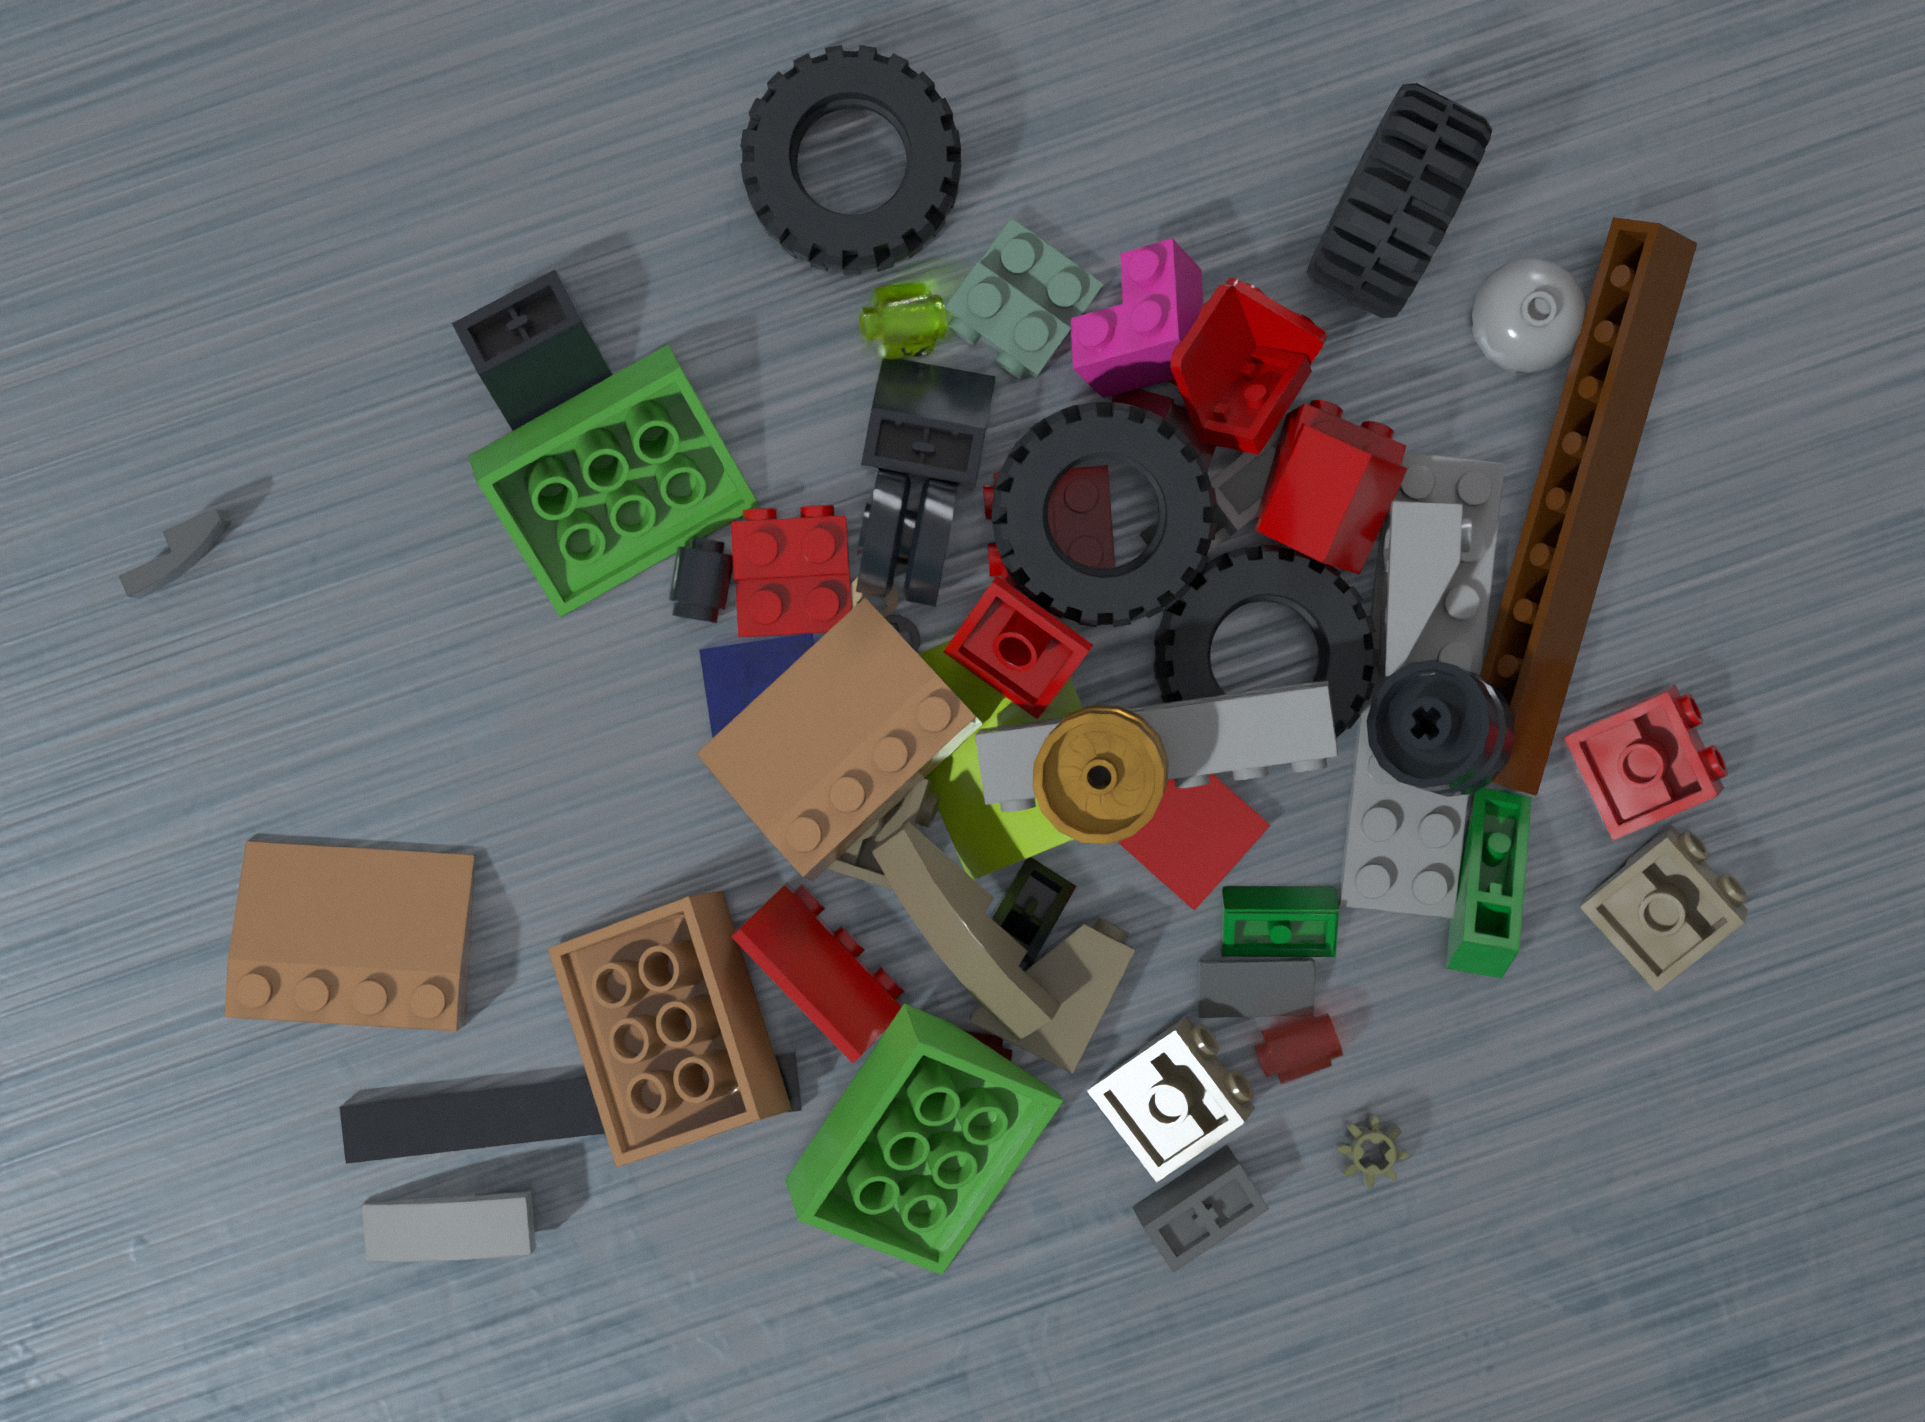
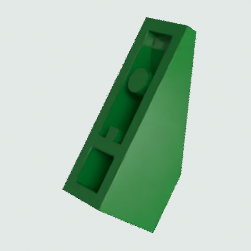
[1446,788,1532,979]

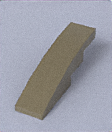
[872,821,1061,1041]

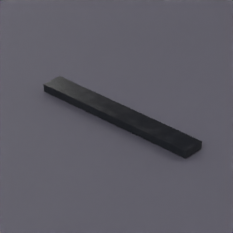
[339,1052,802,1164]

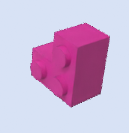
[1071,238,1204,398]

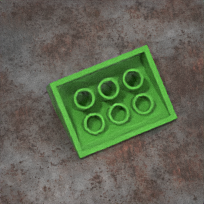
[468,344,760,617]
[785,1003,1064,1275]

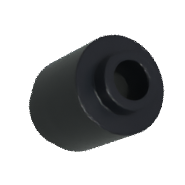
[669,537,733,623]

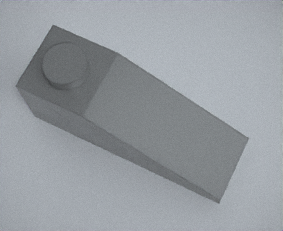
[1378,501,1471,677]

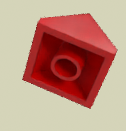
[1255,423,1408,575]
[943,576,1093,720]

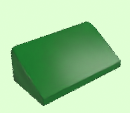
[1221,886,1339,957]

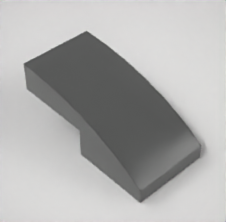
[119,509,231,599]

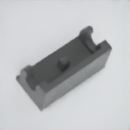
[1132,1145,1269,1273]

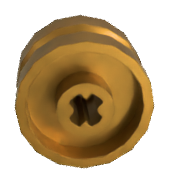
[1033,705,1169,844]

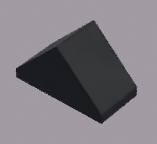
[989,857,1076,966]

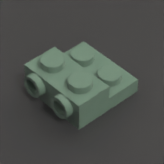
[944,217,1104,379]

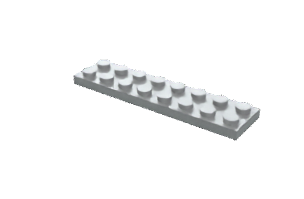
[1338,452,1505,919]

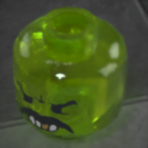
[859,282,946,359]

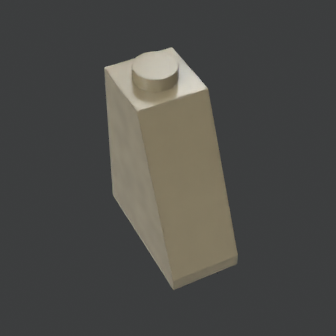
[969,918,1136,1074]

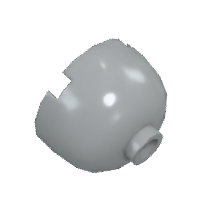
[1471,258,1587,373]

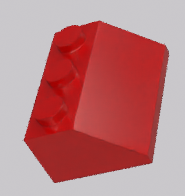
[731,882,905,1063]

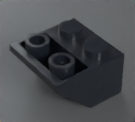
[452,270,613,431]
[861,356,996,490]

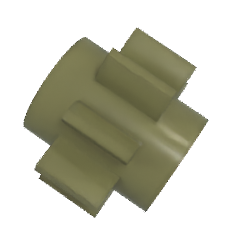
[1334,1114,1409,1188]

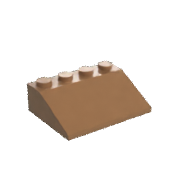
[696,597,982,881]
[224,841,476,1031]
[547,891,792,1168]

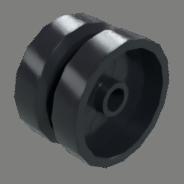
[856,468,959,607]
[1366,660,1515,797]

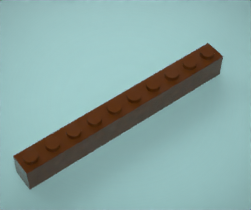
[1480,217,1697,796]

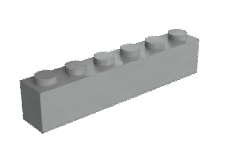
[975,680,1338,812]

